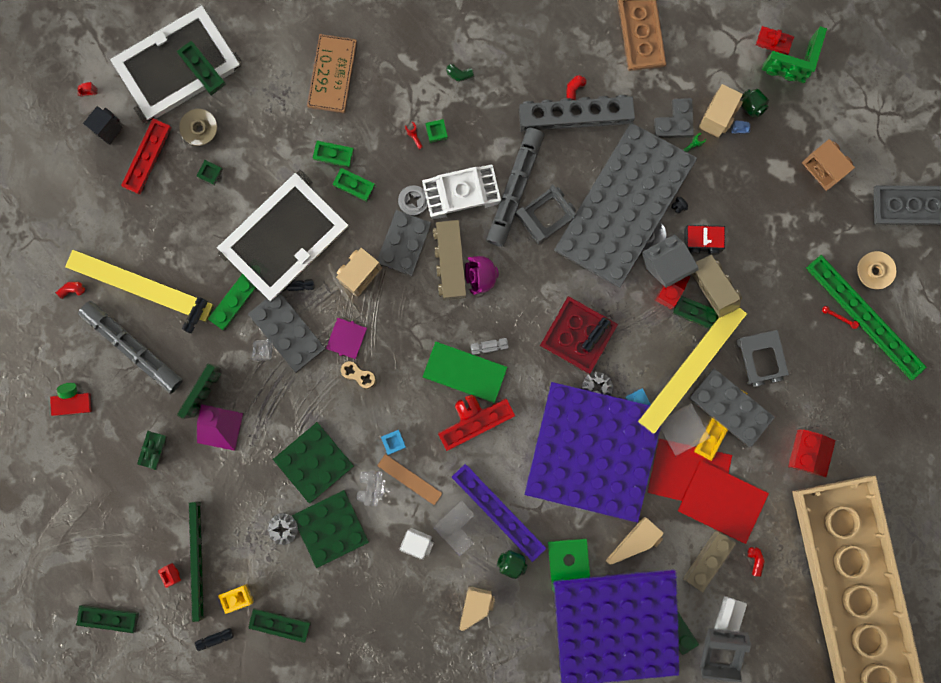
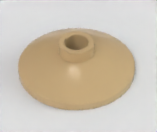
[857,251,896,289]

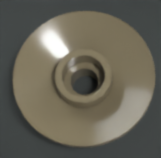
[179,109,217,146]

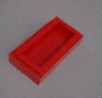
[50,393,92,416]

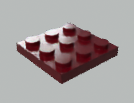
[540,296,618,374]

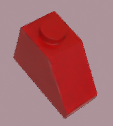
[655,276,690,309]

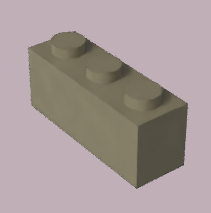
[692,255,742,318]
[683,531,736,592]

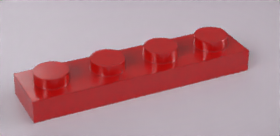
[121,119,172,195]

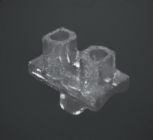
[357,470,390,506]

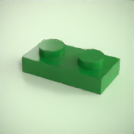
[312,140,354,168]
[333,168,375,202]

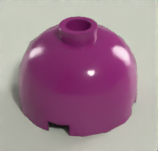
[465,256,499,295]

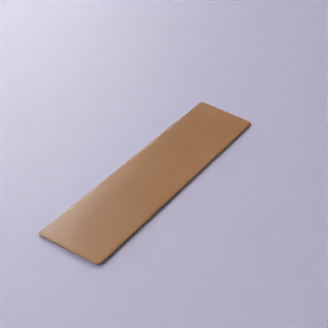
[377,454,442,505]

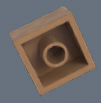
[802,139,855,191]

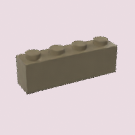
[433,220,466,300]

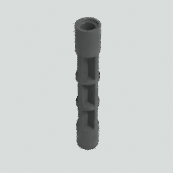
[486,128,545,247]
[78,301,183,394]

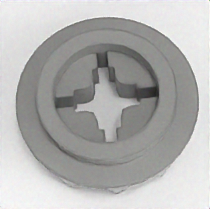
[398,185,428,216]
[582,372,613,396]
[267,513,298,545]

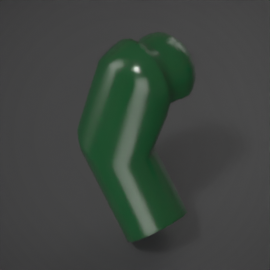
[446,64,474,82]

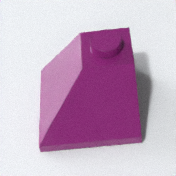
[197,404,244,451]

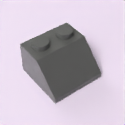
[642,235,699,288]

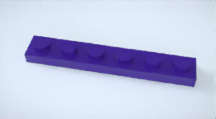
[452,464,546,562]

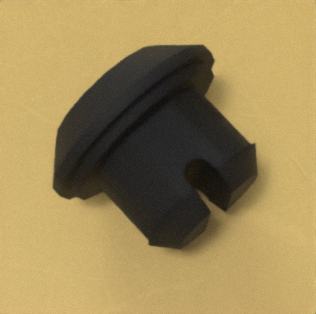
[672,197,688,213]

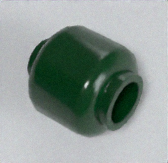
[741,89,769,117]
[497,550,527,579]

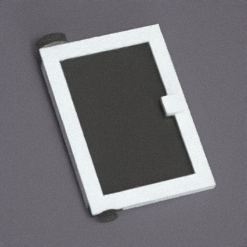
[110,5,242,124]
[217,170,349,302]

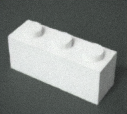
[400,528,434,559]

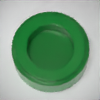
[56,383,78,399]

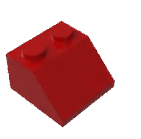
[788,429,836,478]

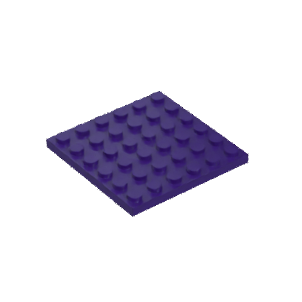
[524,382,661,523]
[554,570,679,683]

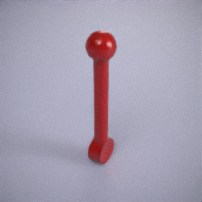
[822,306,859,329]

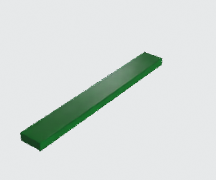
[806,255,927,380]

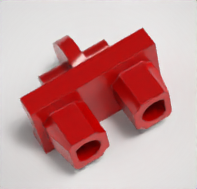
[755,26,795,55]

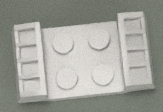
[422,164,501,219]

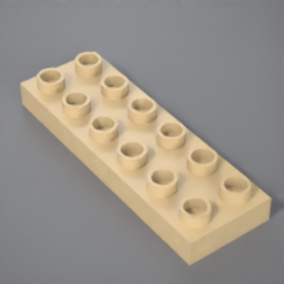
[792,476,924,683]

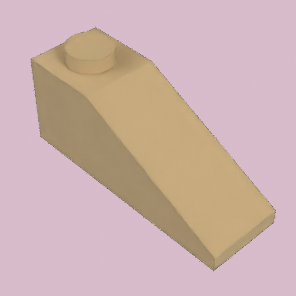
[606,517,664,565]

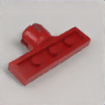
[438,395,515,451]

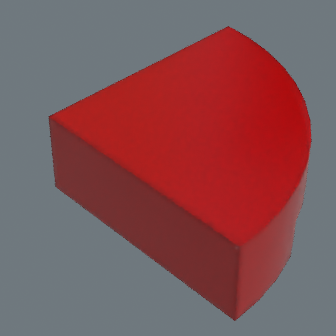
[77,82,97,96]

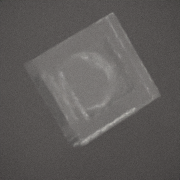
[252,339,273,361]

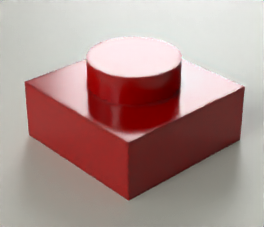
[158,563,181,588]

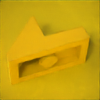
[218,584,254,614]

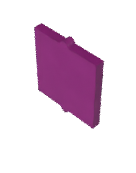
[326,318,367,359]

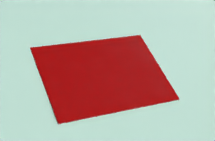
[647,438,732,501]
[678,461,769,544]

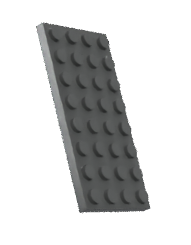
[554,123,697,288]

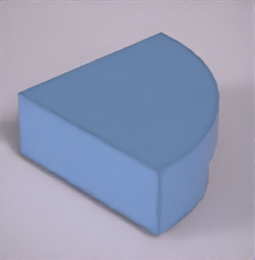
[731,121,750,133]

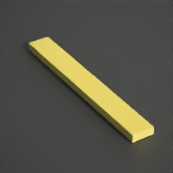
[65,250,214,322]
[638,308,747,434]

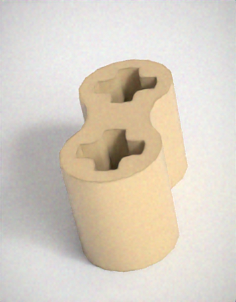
[341,361,376,389]

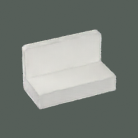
[714,596,747,631]

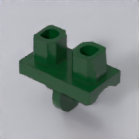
[137,431,167,470]

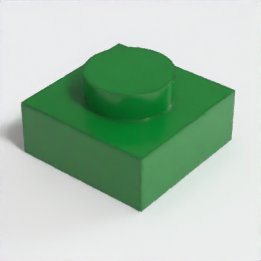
[425,119,448,143]

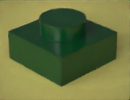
[196,160,223,186]

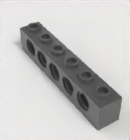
[519,94,635,131]

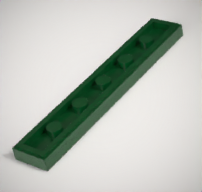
[189,502,204,622]

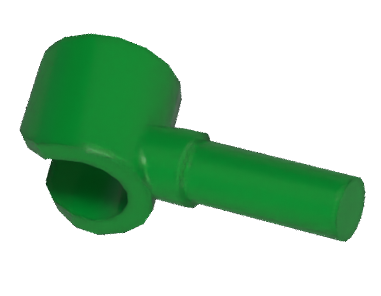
[683,133,706,152]

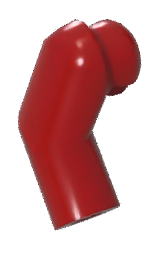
[567,75,586,101]
[55,282,85,299]
[747,547,765,577]

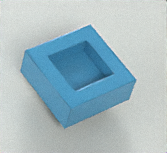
[625,388,651,405]
[381,430,406,455]

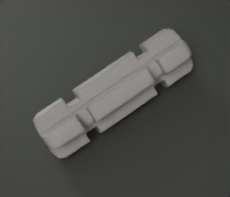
[471,338,508,355]

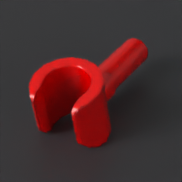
[405,122,423,149]

